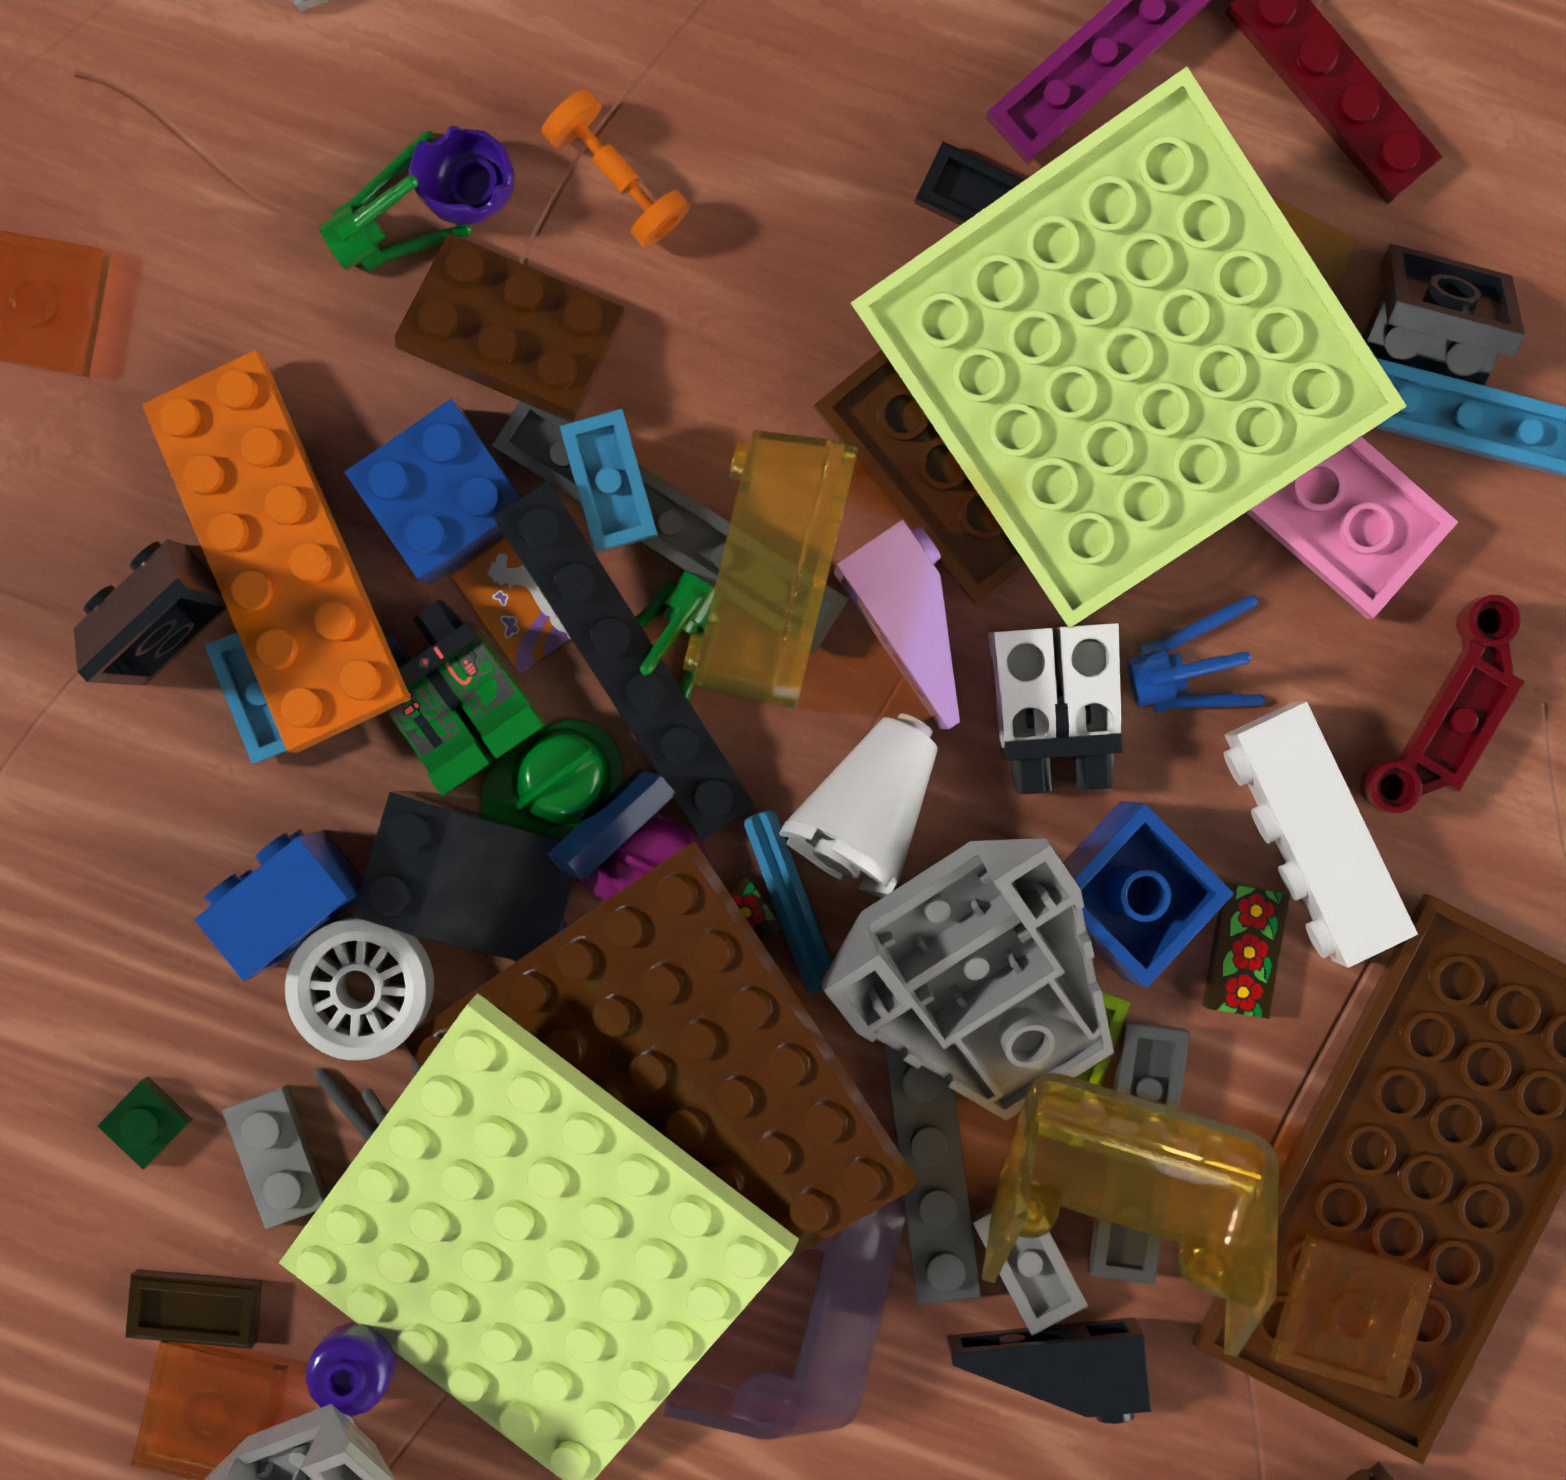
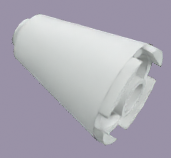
[779,713,938,898]

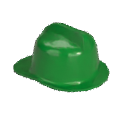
[481,720,623,839]

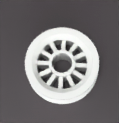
[285,916,434,1060]

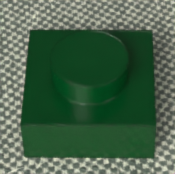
[97,1077,194,1170]

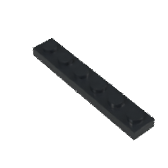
[491,480,755,840]

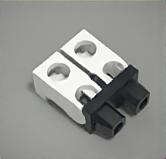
[988,623,1123,794]

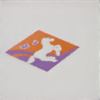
[451,538,571,674]

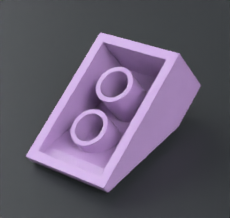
[833,519,960,729]

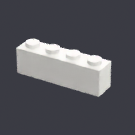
[1224,701,1418,968]

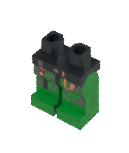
[385,599,549,797]

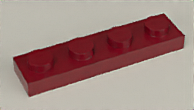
[1225,0,1443,204]

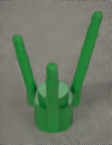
[318,131,472,273]
[635,571,726,701]

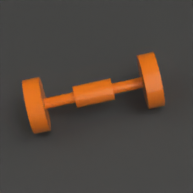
[541,88,691,249]

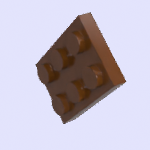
[395,233,624,423]

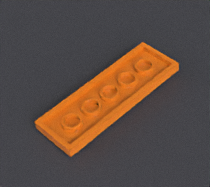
[142,349,411,754]

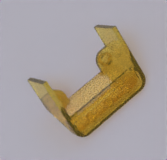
[683,430,859,710]
[982,1073,1279,1357]

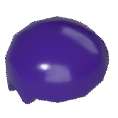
[408,126,515,226]

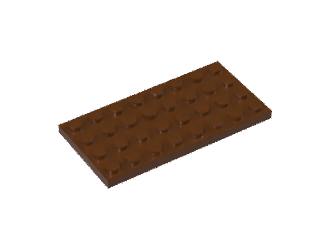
[1192,893,1566,1465]

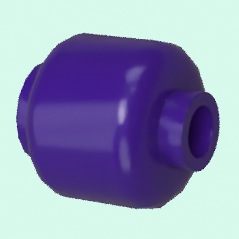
[306,1322,396,1417]

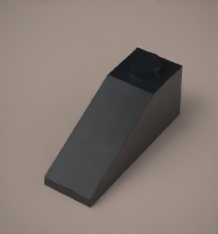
[946,1317,1151,1424]

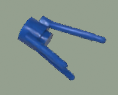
[1127,595,1266,713]

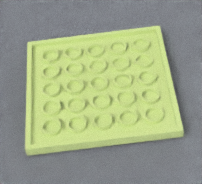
[851,66,1407,628]
[279,993,799,1480]

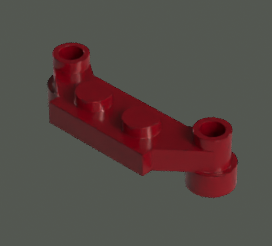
[1360,595,1525,813]

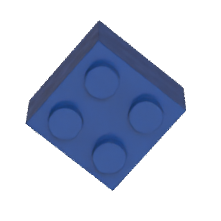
[344,398,522,584]
[1063,801,1234,988]
[194,829,363,982]

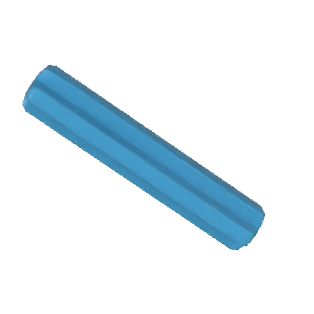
[744,810,832,993]

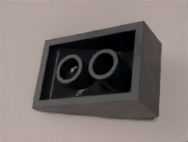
[74,539,227,686]
[352,791,576,961]

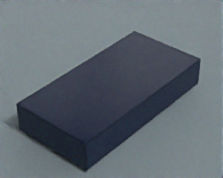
[547,769,675,880]

